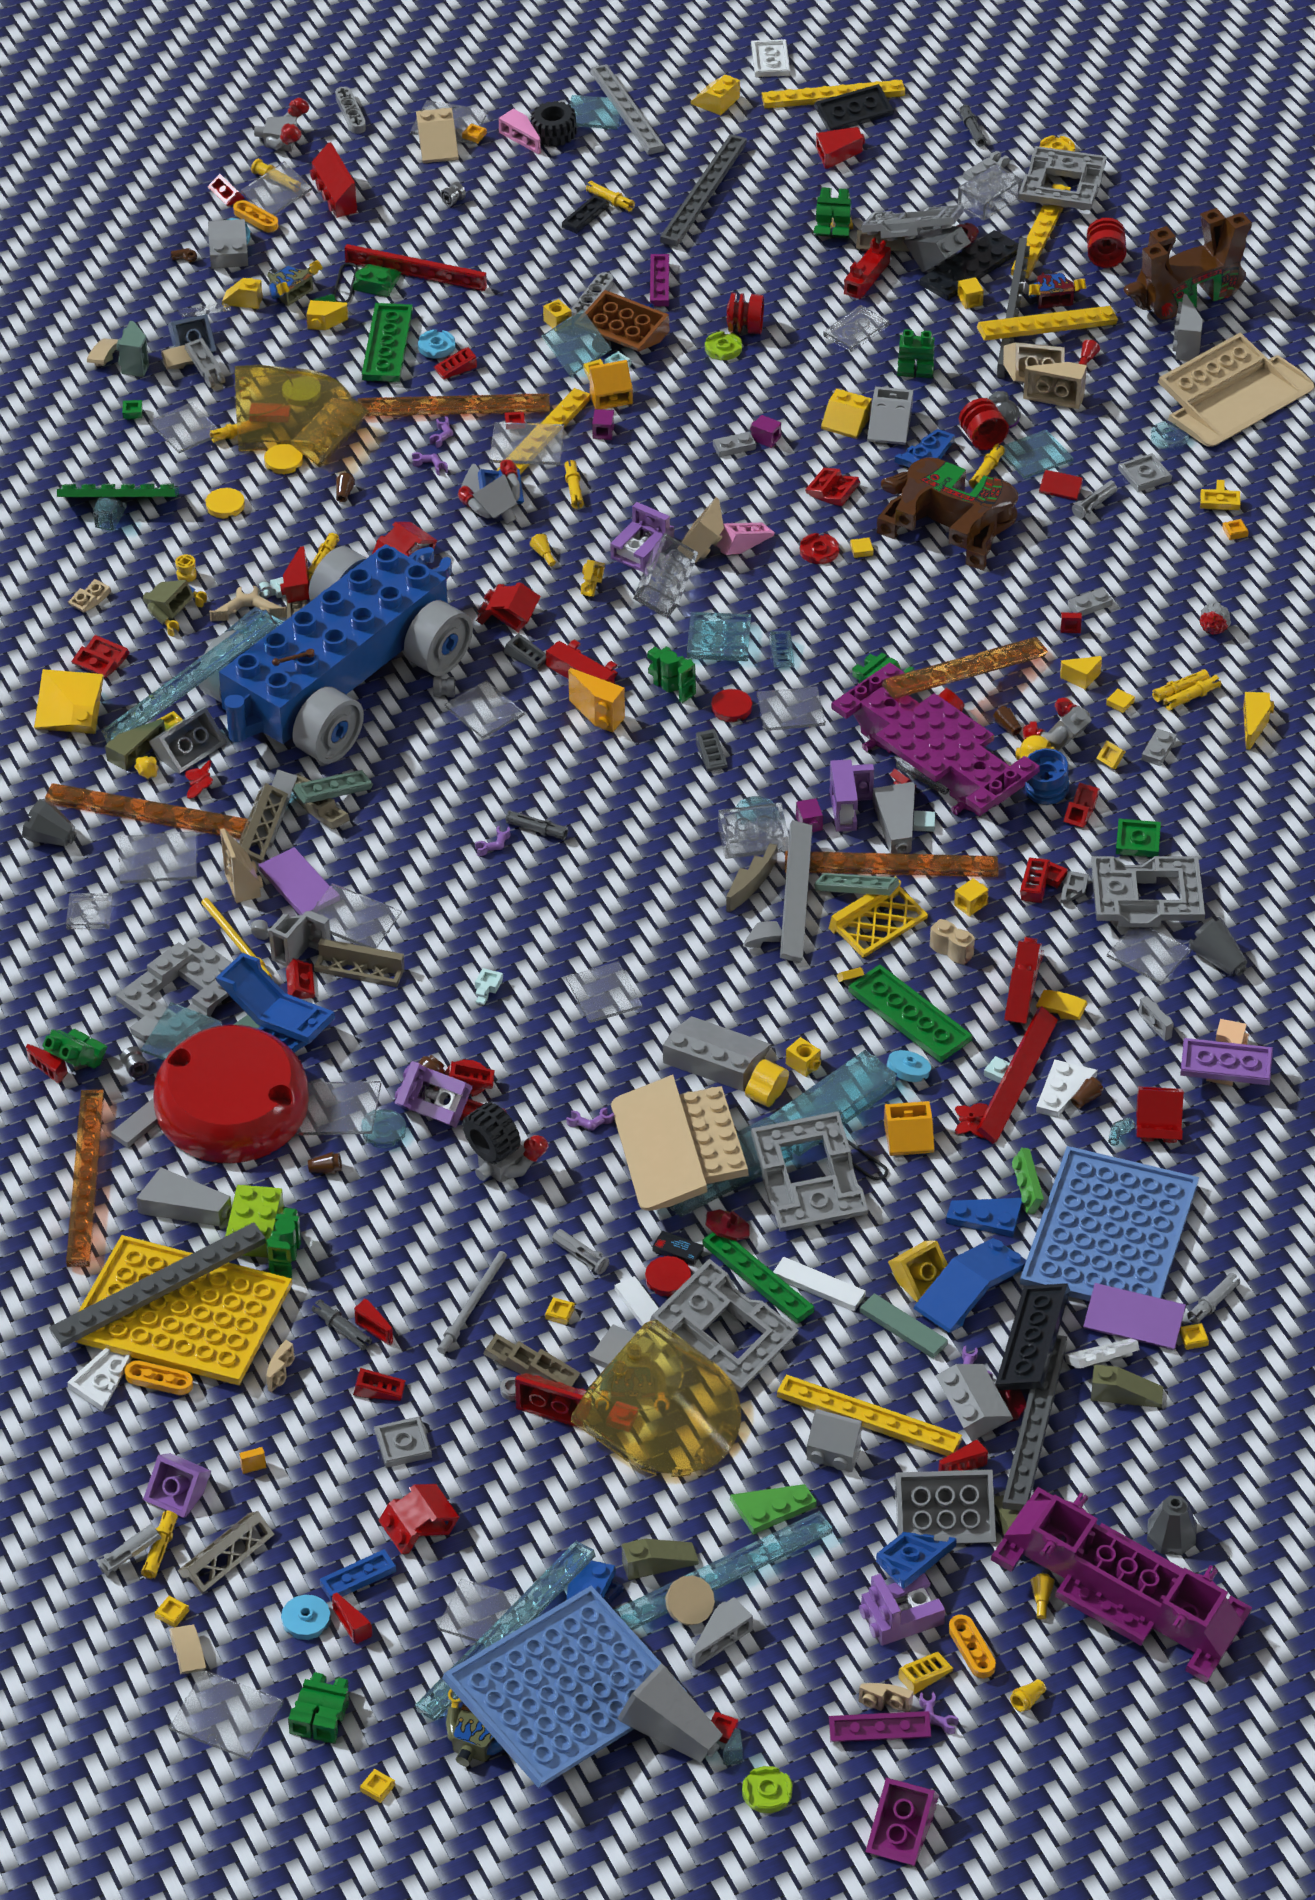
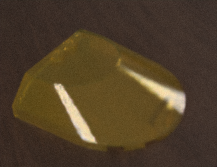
[235,365,353,451]
[571,1319,741,1477]

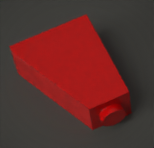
[816,127,865,169]

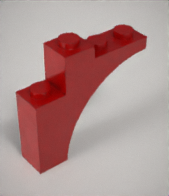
[1004,937,1044,1024]

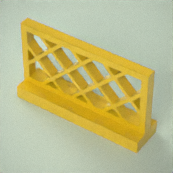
[828,876,928,958]

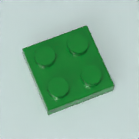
[1116,819,1161,857]

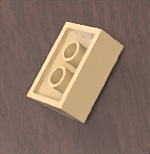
[1003,342,1065,382]

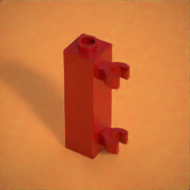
[844,237,891,300]
[546,639,618,684]

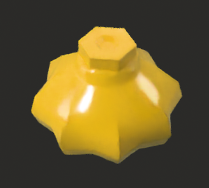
[134,756,159,779]

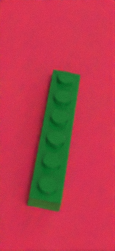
[703,1232,814,1324]

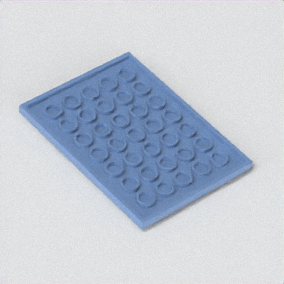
[1020,1146,1199,1301]
[442,1585,687,1788]

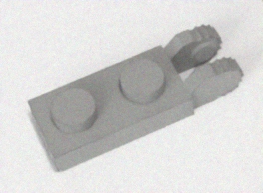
[963,151,1010,186]
[185,338,225,388]

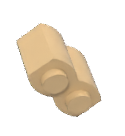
[930,919,975,965]

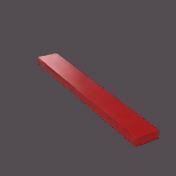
[344,244,487,291]
[976,1006,1058,1144]

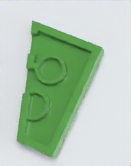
[730,1484,817,1535]

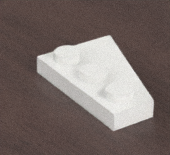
[1036,1060,1097,1118]
[1064,1338,1139,1369]
[67,1348,133,1412]

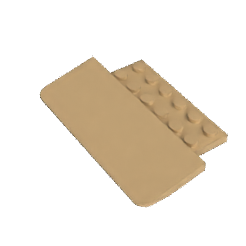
[1158,332,1314,446]
[611,1075,749,1211]

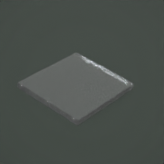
[241,161,312,215]
[178,303,231,317]
[149,402,218,454]
[445,681,524,739]
[756,686,826,731]
[1106,927,1191,984]
[566,961,642,1023]
[438,1578,529,1646]

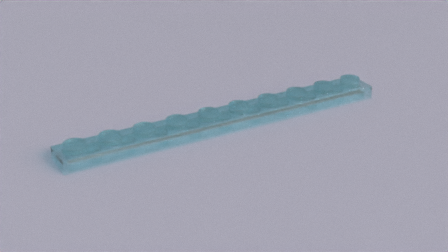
[101,609,277,743]
[614,1511,832,1630]
[415,1541,596,1721]

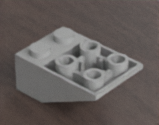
[1173,294,1203,361]
[867,386,913,445]

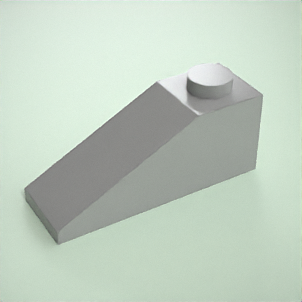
[692,1597,753,1669]

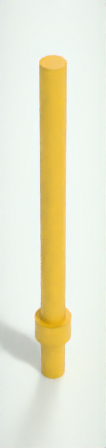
[201,898,272,978]

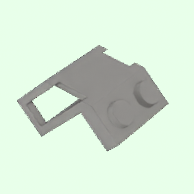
[269,911,331,967]

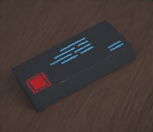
[652,1230,704,1266]

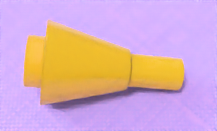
[529,534,556,567]
[1030,1573,1055,1619]

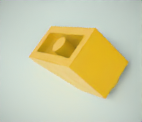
[222,278,263,309]
[306,300,348,330]

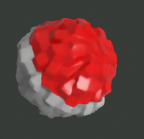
[1199,603,1231,635]

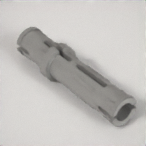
[1187,1273,1240,1324]

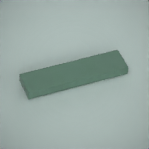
[293,770,373,804]
[814,873,899,896]
[860,1293,948,1359]

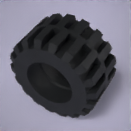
[531,101,577,146]
[462,1102,521,1165]

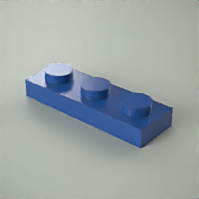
[319,1549,396,1602]

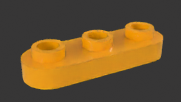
[233,200,279,233]
[125,1361,193,1395]
[949,1615,996,1678]

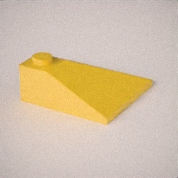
[34,669,104,734]

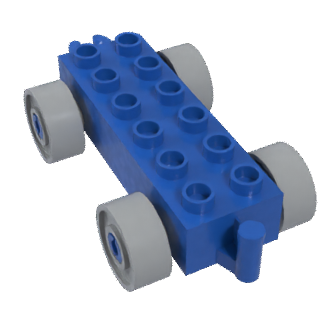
[197,544,473,764]

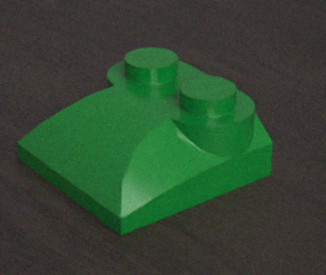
[353,264,401,297]

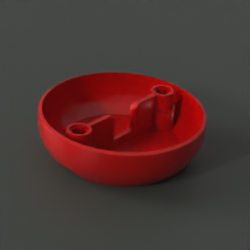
[153,1025,309,1163]

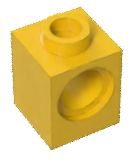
[957,277,984,309]
[543,299,572,332]
[954,878,988,917]
[786,1037,821,1077]

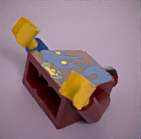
[1028,270,1086,309]

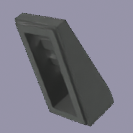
[504,633,546,669]
[696,729,728,772]

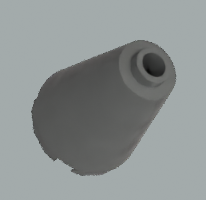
[1188,917,1247,976]

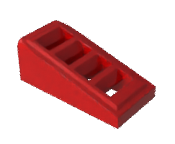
[434,347,477,380]
[1020,857,1050,903]
[26,1044,68,1084]
[447,1061,495,1089]
[354,1298,393,1345]
[353,1368,406,1401]
[938,1440,988,1471]
[332,1592,372,1644]

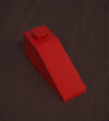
[280,546,310,603]

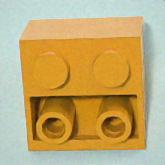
[589,360,633,409]
[884,1101,934,1156]

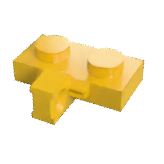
[1200,480,1240,510]
[581,559,606,597]

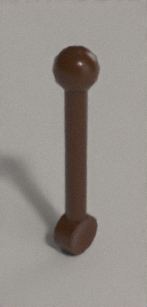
[272,649,315,666]

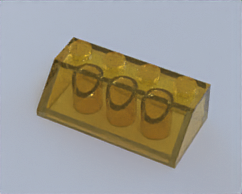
[290,398,369,467]

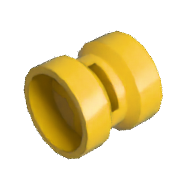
[175,555,197,582]

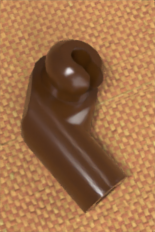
[171,248,197,262]

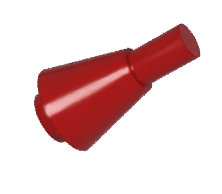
[1078,340,1100,365]

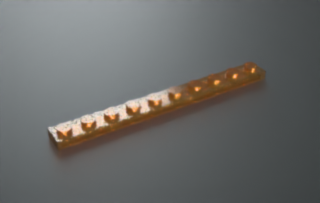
[357,393,550,417]
[882,637,1048,699]
[45,783,248,839]
[785,851,998,877]
[66,1090,104,1267]

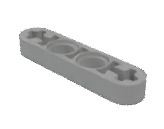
[335,87,366,134]
[571,272,613,321]

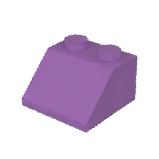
[143,1453,211,1518]

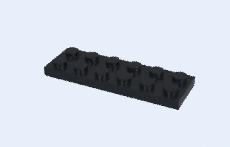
[919,230,1019,301]
[995,1283,1070,1391]

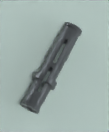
[959,105,987,147]
[505,810,568,840]
[312,1299,372,1350]

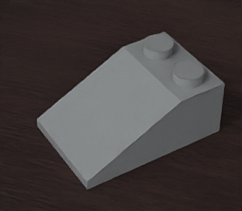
[208,219,248,269]

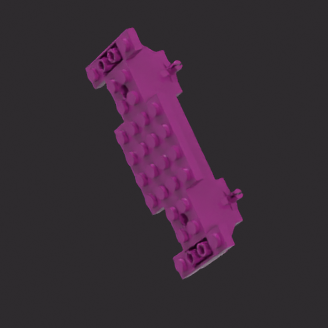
[831,663,1040,817]
[991,1487,1252,1683]

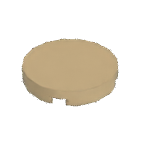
[665,1575,715,1625]

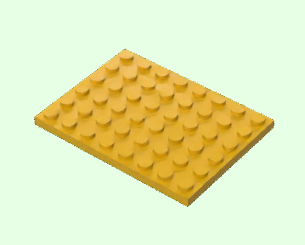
[75,1235,292,1385]

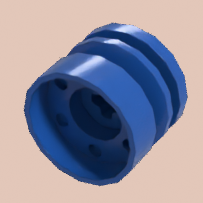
[1025,748,1069,805]

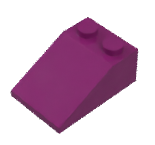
[865,1777,939,1866]

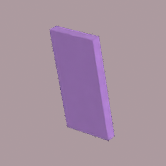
[258,847,340,915]
[1180,1038,1273,1085]
[1083,1283,1186,1350]

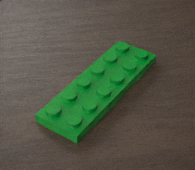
[362,303,413,382]
[57,483,179,497]
[848,964,972,1063]

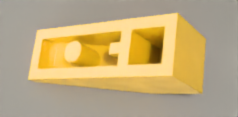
[1243,692,1274,750]

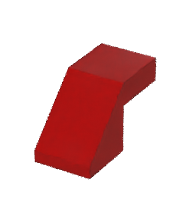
[1063,782,1100,828]

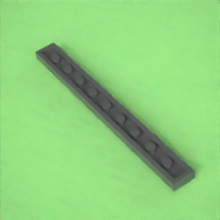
[660,134,747,247]
[997,238,1030,379]
[49,1222,266,1348]
[1003,1335,1067,1511]

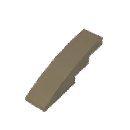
[291,774,350,829]
[726,843,778,913]
[483,1333,580,1387]

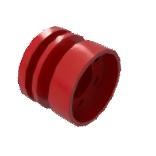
[1087,218,1127,268]
[726,293,764,335]
[959,398,1009,450]

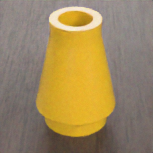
[1010,1679,1046,1712]

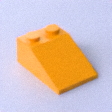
[568,668,625,733]

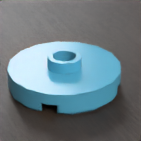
[418,330,455,358]
[887,1050,931,1082]
[281,1595,331,1640]

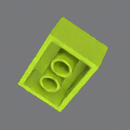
[225,1185,284,1258]

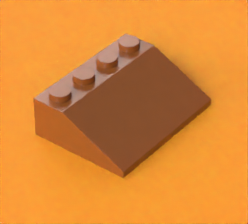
[575,290,670,351]

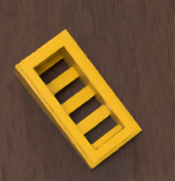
[898,1652,953,1695]

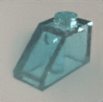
[93,497,127,531]

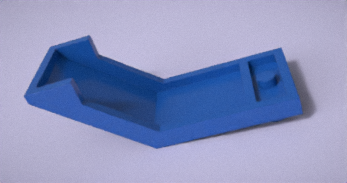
[216,953,335,1044]
[914,1238,1027,1333]

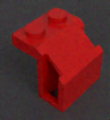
[372,522,437,557]
[476,583,541,632]
[1136,1086,1184,1143]
[378,1484,459,1554]

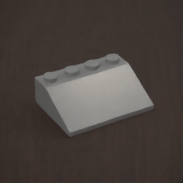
[663,1016,771,1091]
[894,1470,996,1544]

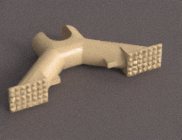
[210,586,287,621]

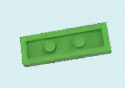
[1012,1148,1044,1214]

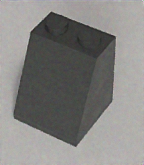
[904,226,971,272]

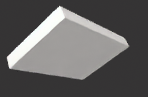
[751,39,790,77]

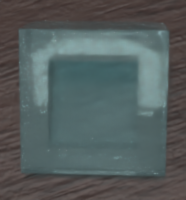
[723,1728,743,1765]

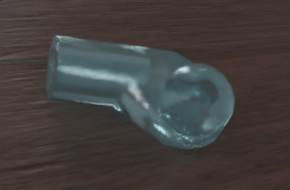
[1108,1118,1135,1146]

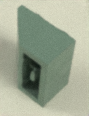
[117,321,149,377]

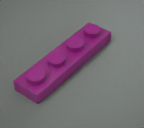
[650,254,669,307]
[829,1711,931,1743]

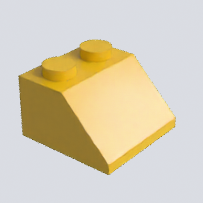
[691,75,740,116]
[821,389,872,439]
[888,1240,948,1302]

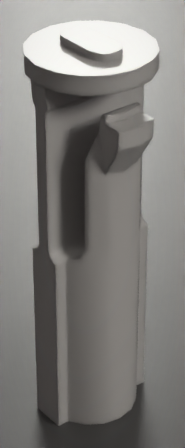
[1072,480,1117,519]
[552,1229,609,1274]
[96,1524,161,1577]

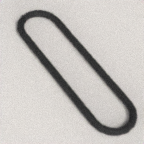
[333,263,358,303]
[847,1139,888,1180]

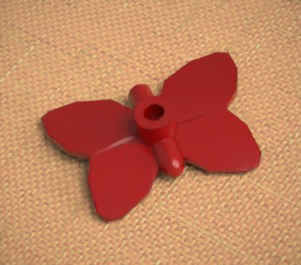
[185,760,213,799]
[955,1103,988,1139]

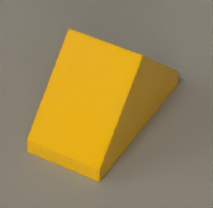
[1060,656,1102,690]

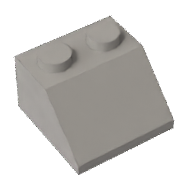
[806,1409,862,1472]

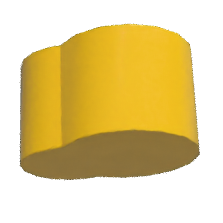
[745,1059,789,1107]

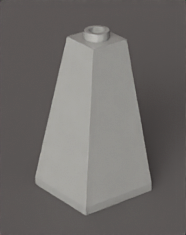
[617,1663,723,1762]

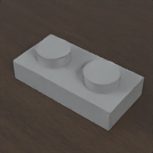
[713,432,756,457]
[1068,588,1113,616]
[1141,728,1177,766]
[1139,996,1173,1041]

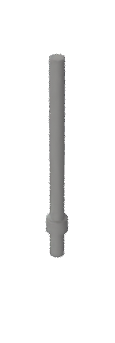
[437,1251,507,1354]

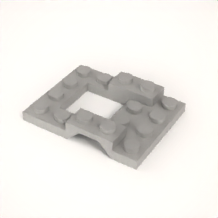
[1018,146,1107,210]
[861,205,964,241]
[1091,856,1205,927]
[116,937,232,1044]
[751,1111,869,1232]
[650,1259,799,1393]

